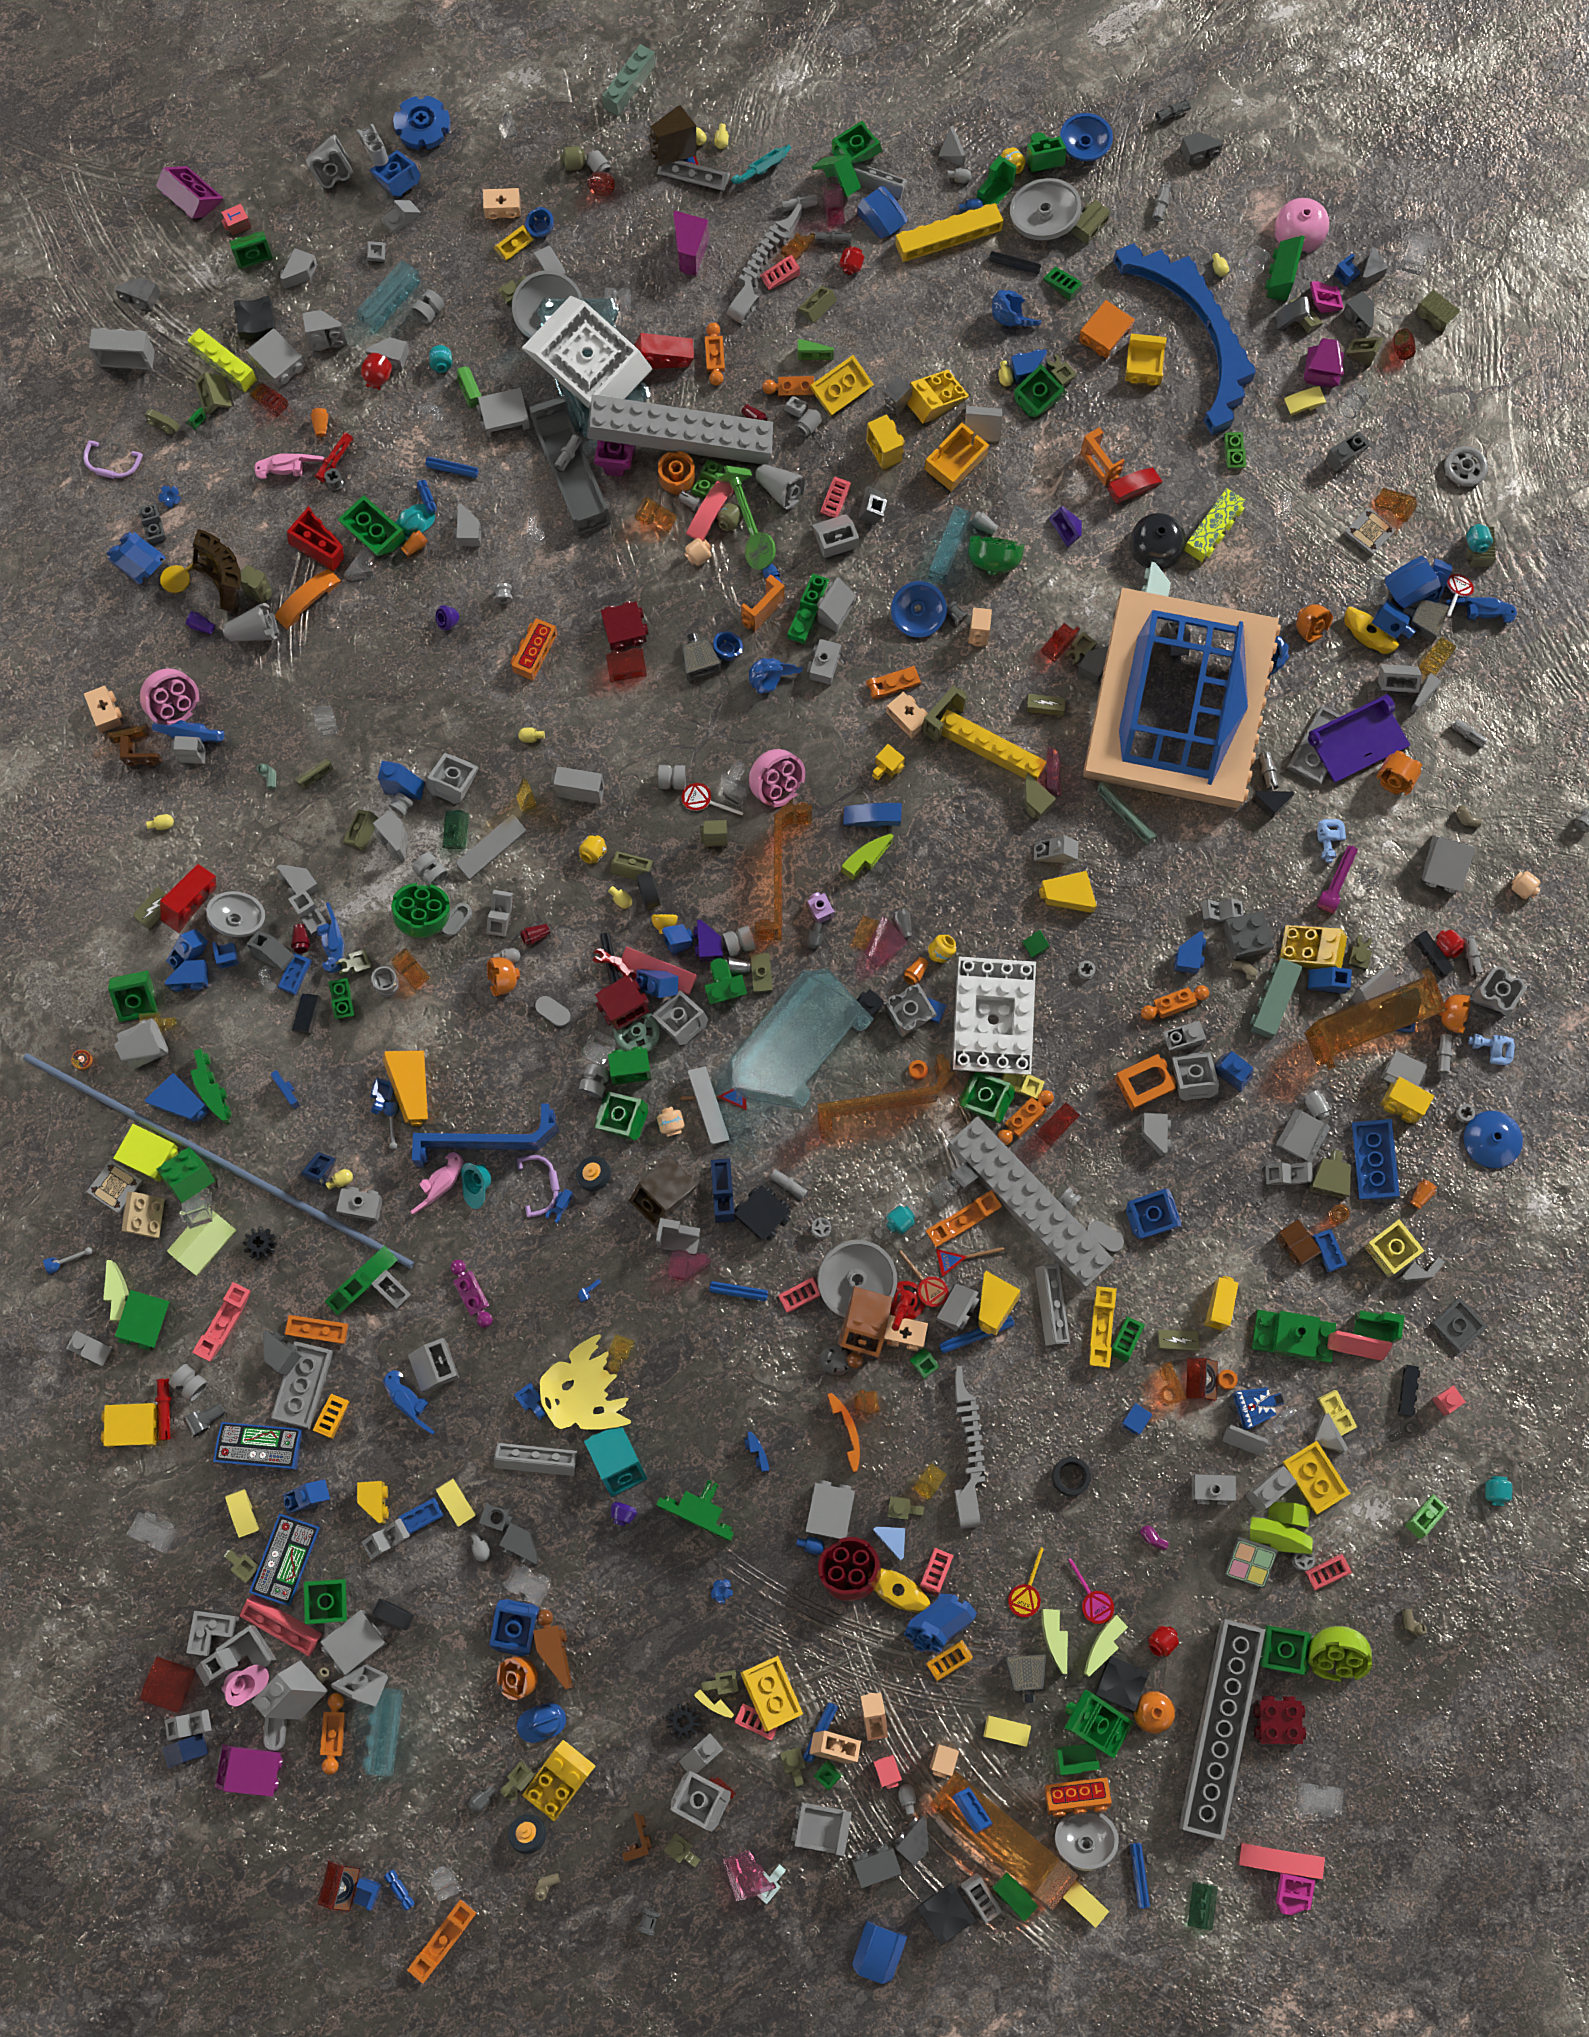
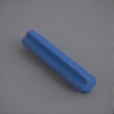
[425,457,479,478]
[709,1281,768,1301]
[803,1702,838,1763]
[1130,1843,1150,1909]

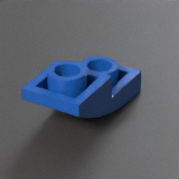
[744,1432,770,1473]

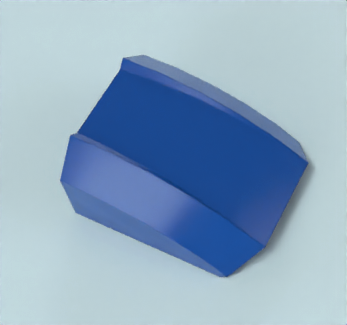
[369,150,421,197]
[857,186,908,239]
[1385,556,1440,608]
[1126,1188,1182,1239]
[489,1599,539,1656]
[852,1920,907,1984]

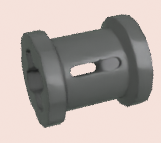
[324,468,344,492]
[946,601,968,626]
[636,1908,661,1936]

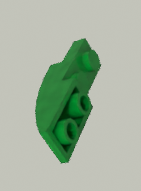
[787,573,830,644]
[190,1048,232,1124]
[324,1245,398,1316]

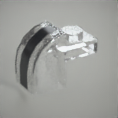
[720,760,749,808]

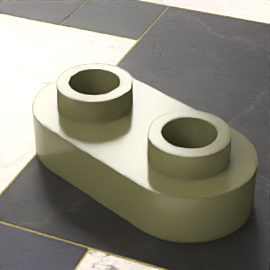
[144,409,180,434]

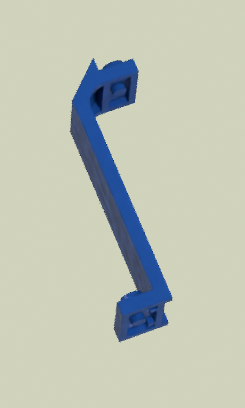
[412,1103,559,1168]

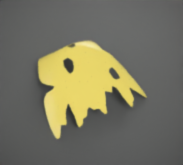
[540,1334,631,1430]

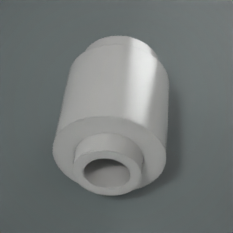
[586,150,611,178]
[796,409,822,437]
[1304,1090,1331,1120]

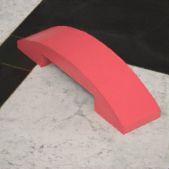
[686,481,734,541]
[192,1282,251,1362]
[1239,1843,1325,1879]

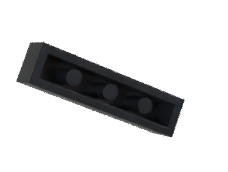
[1414,930,1454,978]
[1397,1365,1420,1417]

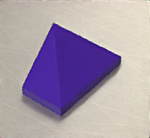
[1049,506,1082,547]

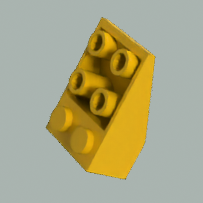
[907,370,969,424]
[1279,925,1347,969]
[522,1740,595,1822]

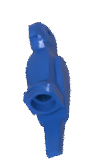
[1445,597,1517,623]
[152,720,225,743]
[316,902,345,973]
[383,1370,435,1435]

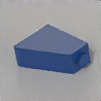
[378,761,425,800]
[144,1073,209,1123]

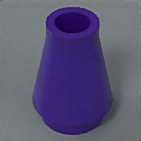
[185,611,215,634]

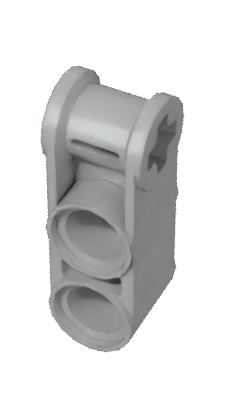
[356,124,389,166]

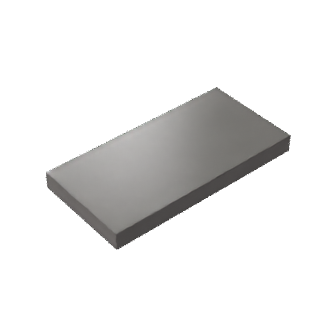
[1286,705,1341,786]
[271,1341,334,1429]

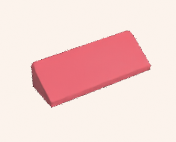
[1327,1331,1393,1361]

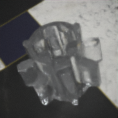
[1357,866,1382,891]

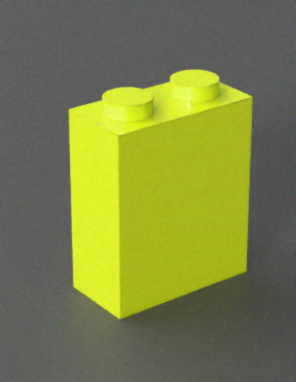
[113,1124,179,1182]

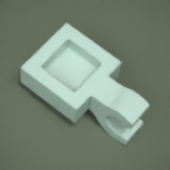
[751,1864,786,1904]

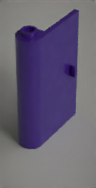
[1308,695,1410,783]

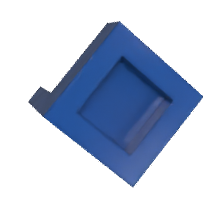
[1334,253,1361,287]
[212,942,239,969]
[1121,1403,1152,1436]
[353,1877,382,1911]

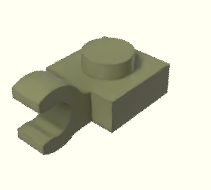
[498,276,526,306]
[888,1496,924,1520]
[224,1549,259,1583]
[701,1670,738,1695]
[780,1747,806,1787]
[500,1761,535,1802]
[663,1832,701,1867]

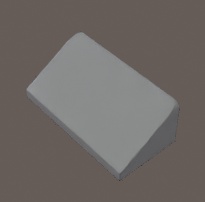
[1223,1425,1268,1455]

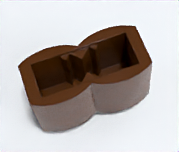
[1276,1220,1321,1267]

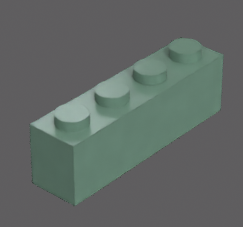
[602,44,656,116]
[1249,958,1302,1040]

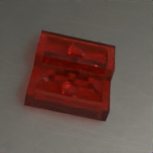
[139,1656,196,1713]

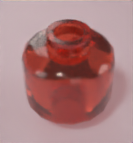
[587,171,615,196]

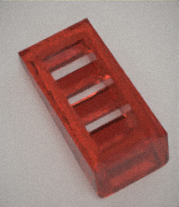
[250,383,289,417]

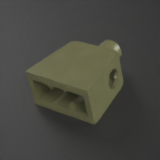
[1309,1150,1351,1199]

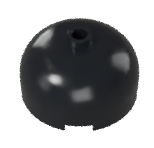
[1129,513,1186,570]

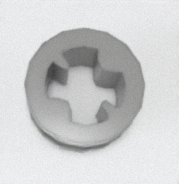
[1078,961,1095,980]
[1455,1104,1475,1123]

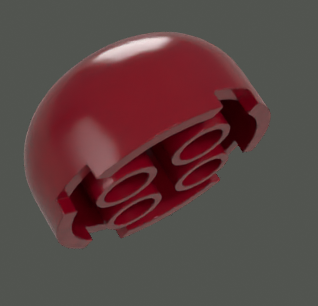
[818,1537,881,1601]

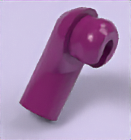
[1140,1525,1169,1550]

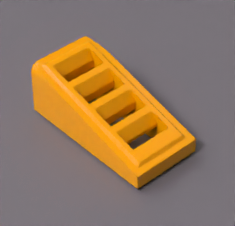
[313,1394,350,1439]
[926,1640,973,1681]

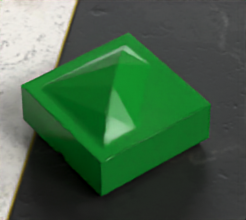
[813,1760,843,1791]

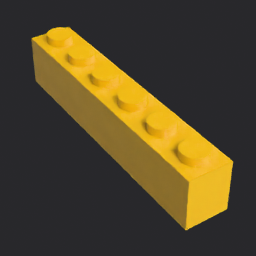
[895,203,1003,262]
[940,709,1047,782]

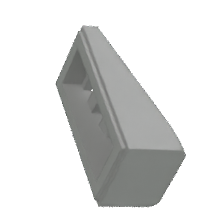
[1411,673,1441,713]
[961,1873,1002,1925]

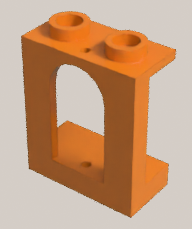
[1080,427,1125,486]
[1114,1054,1177,1111]

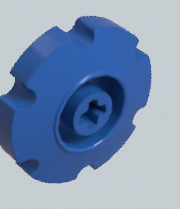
[393,96,451,150]

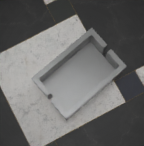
[89,328,155,370]

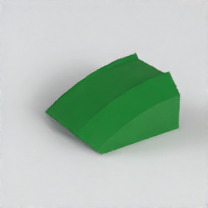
[832,120,883,164]
[1014,364,1068,417]
[959,1072,1015,1123]
[594,1092,648,1141]
[1259,1625,1312,1676]

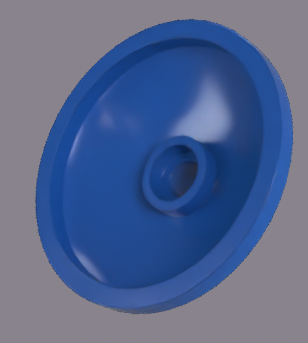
[1060,113,1113,161]
[891,581,947,637]
[1463,1111,1523,1169]

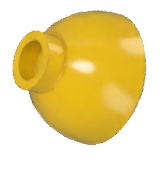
[651,914,678,934]

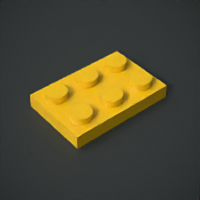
[809,355,874,416]
[1282,1441,1351,1515]
[740,1656,803,1732]

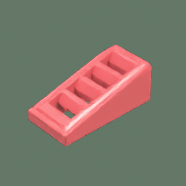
[760,255,800,290]
[820,477,851,518]
[778,1277,821,1313]
[919,1548,954,1596]
[1305,1553,1352,1590]
[734,1703,778,1740]

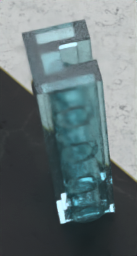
[356,260,421,332]
[928,506,972,585]
[363,1688,404,1776]

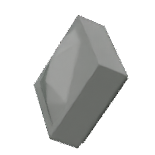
[367,241,385,262]
[784,396,809,418]

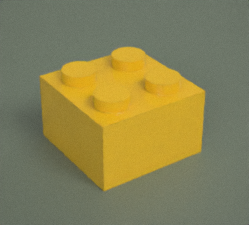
[866,414,905,470]
[1380,1076,1434,1124]

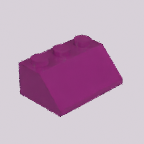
[156,166,224,219]

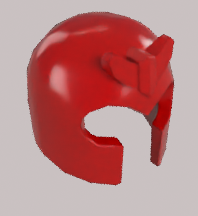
[361,353,393,391]

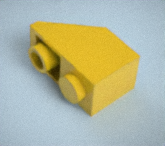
[357,1481,389,1524]

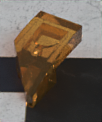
[780,233,815,261]

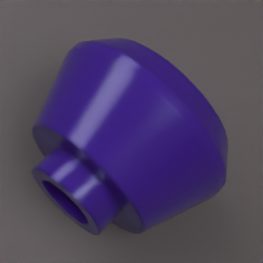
[435,605,459,631]
[610,1502,637,1527]

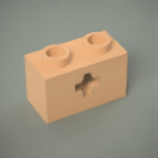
[483,188,521,219]
[968,608,992,646]
[84,686,123,733]
[886,692,928,739]
[884,1315,928,1351]
[861,1693,888,1741]
[810,1731,861,1764]
[929,1743,959,1779]

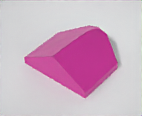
[1310,281,1344,313]
[1276,1873,1316,1915]

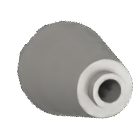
[755,464,807,509]
[223,603,278,642]

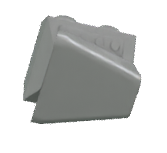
[305,134,354,188]
[1469,965,1527,1017]
[115,1018,168,1069]

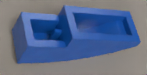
[843,803,902,828]

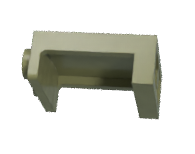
[922,686,968,743]

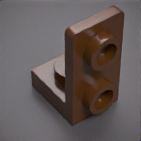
[120,736,162,766]
[622,1811,652,1862]

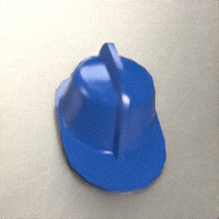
[517,1703,566,1743]

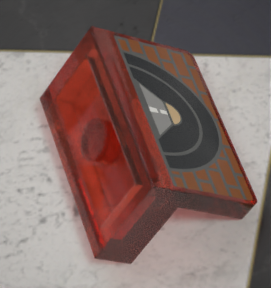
[1186,1358,1218,1401]
[318,1861,360,1911]

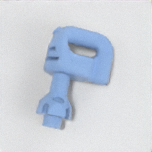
[1317,819,1346,863]
[1468,1033,1515,1065]

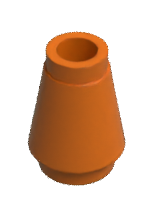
[310,408,329,437]
[401,530,428,556]
[903,957,929,986]
[1410,1179,1437,1209]

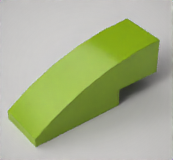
[841,834,894,880]
[1250,1517,1313,1554]

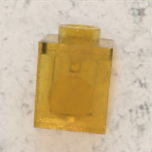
[913,1463,947,1500]

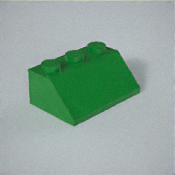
[1264,236,1305,302]
[337,495,406,556]

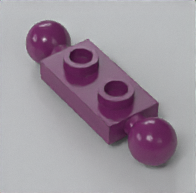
[450,1259,493,1328]

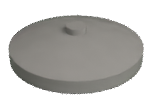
[1010,178,1081,240]
[512,270,583,339]
[817,1240,897,1318]

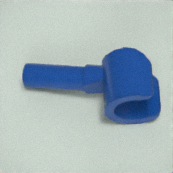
[578,1279,601,1303]

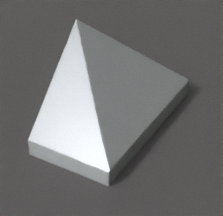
[938,126,965,166]
[1314,1413,1349,1453]

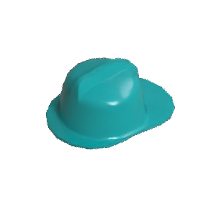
[395,504,435,540]
[461,1163,491,1209]

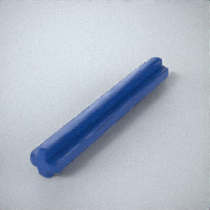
[939,1316,1015,1353]

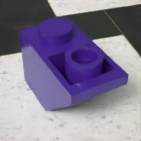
[694,920,723,962]

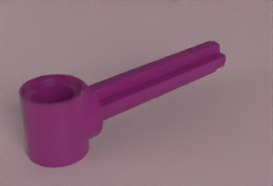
[1316,845,1358,914]

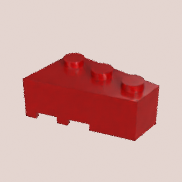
[634,333,694,369]
[286,506,345,571]
[160,864,217,933]

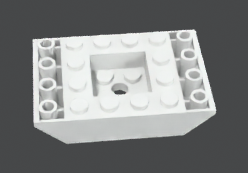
[522,296,652,408]
[952,957,1036,1075]

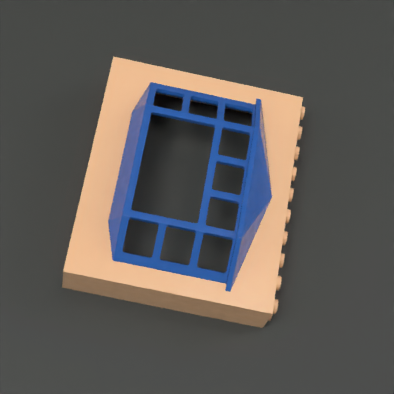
[1082,588,1281,809]

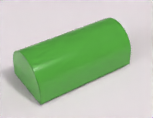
[457,367,482,408]

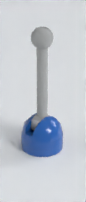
[383,1102,399,1150]
[43,1247,93,1275]

